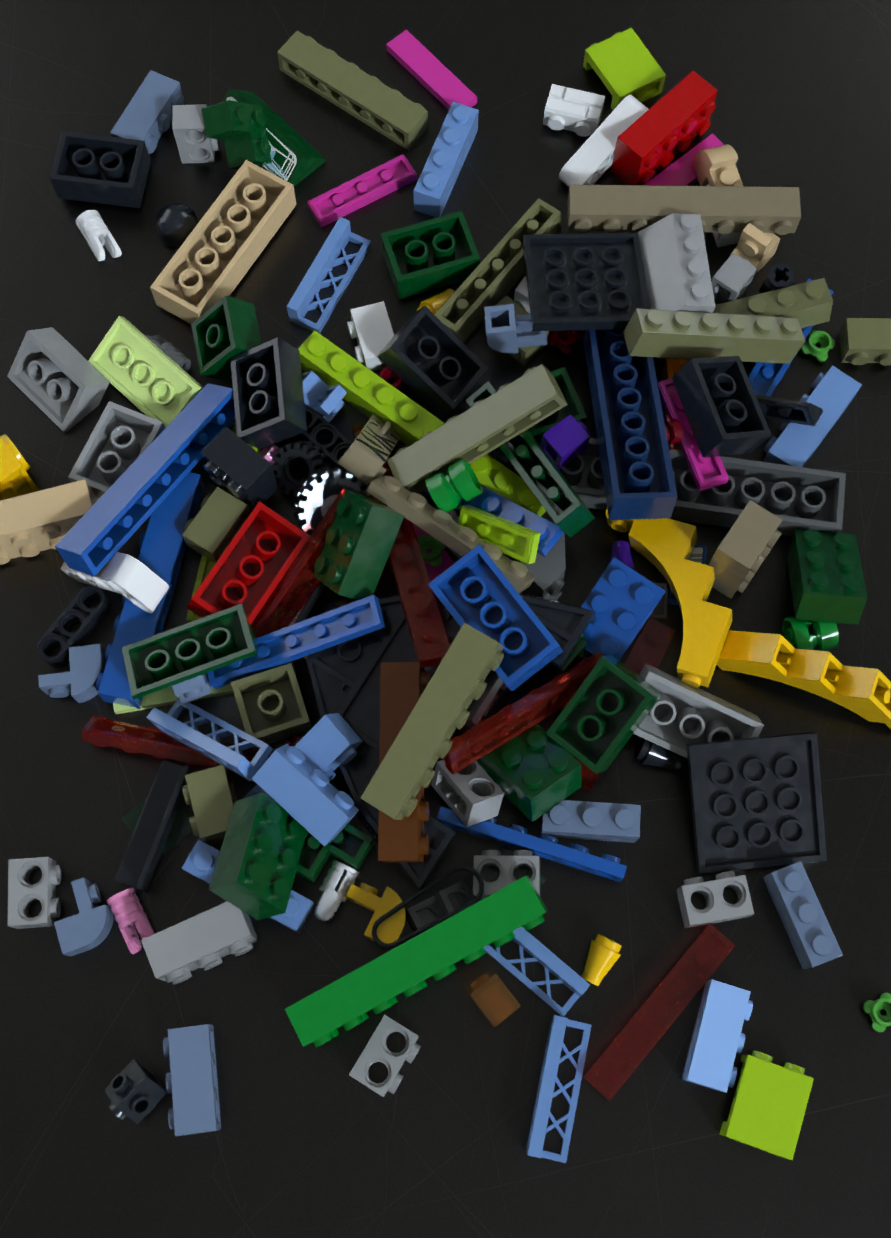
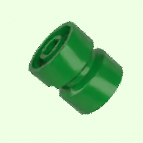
[425,458,483,513]
[782,616,839,651]

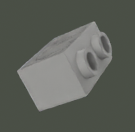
[172,104,220,164]
[712,253,757,305]
[431,751,504,827]
[473,850,540,899]
[7,857,61,929]
[676,871,754,928]
[349,1015,421,1097]

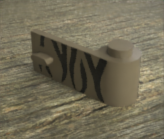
[338,414,401,485]

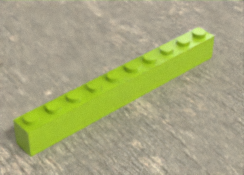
[298,330,546,517]

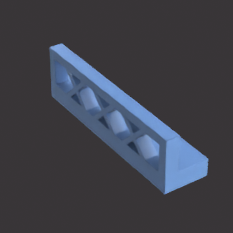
[286,217,371,334]
[146,698,273,781]
[483,926,590,1017]
[526,1015,592,1163]

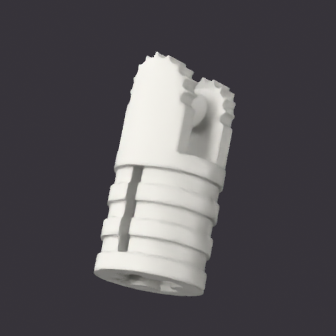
[76,210,122,261]
[313,860,359,921]

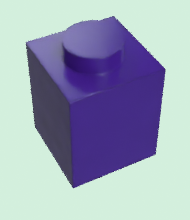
[540,414,590,469]

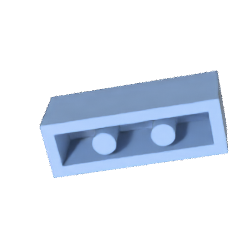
[682,979,753,1093]

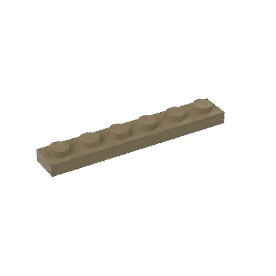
[367,475,536,594]

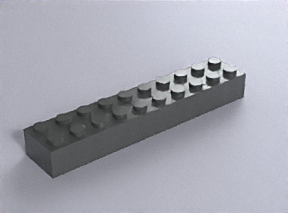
[559,438,846,536]

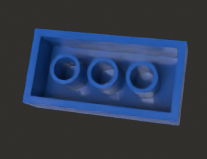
[428,544,563,691]

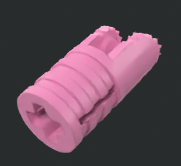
[107,888,155,954]

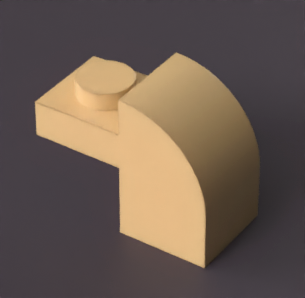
[692,144,744,187]
[730,223,781,274]

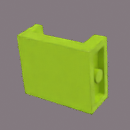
[583,27,666,110]
[719,1050,814,1161]

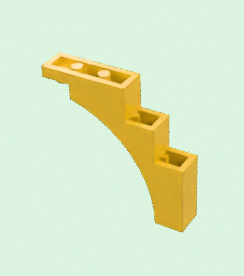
[605,509,733,688]
[717,630,891,729]

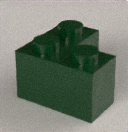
[202,100,272,170]
[296,824,375,883]

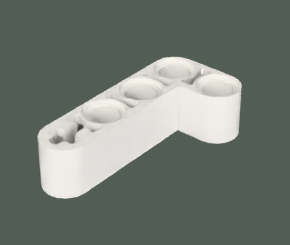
[559,95,649,187]
[61,552,169,613]

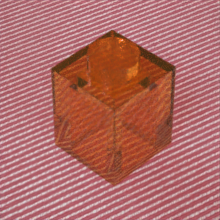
[469,973,521,1028]

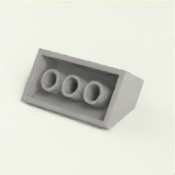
[637,213,715,313]
[633,663,764,758]

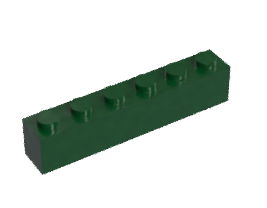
[466,381,595,538]

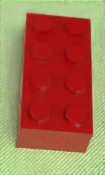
[611,71,718,185]
[186,501,310,625]

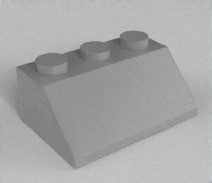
[7,327,110,432]

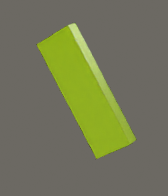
[458,504,541,564]

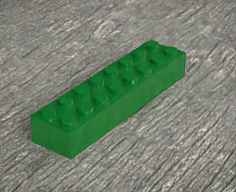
[285,875,548,1048]

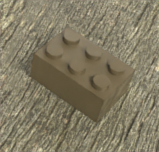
[708,500,782,599]

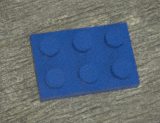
[581,557,666,661]

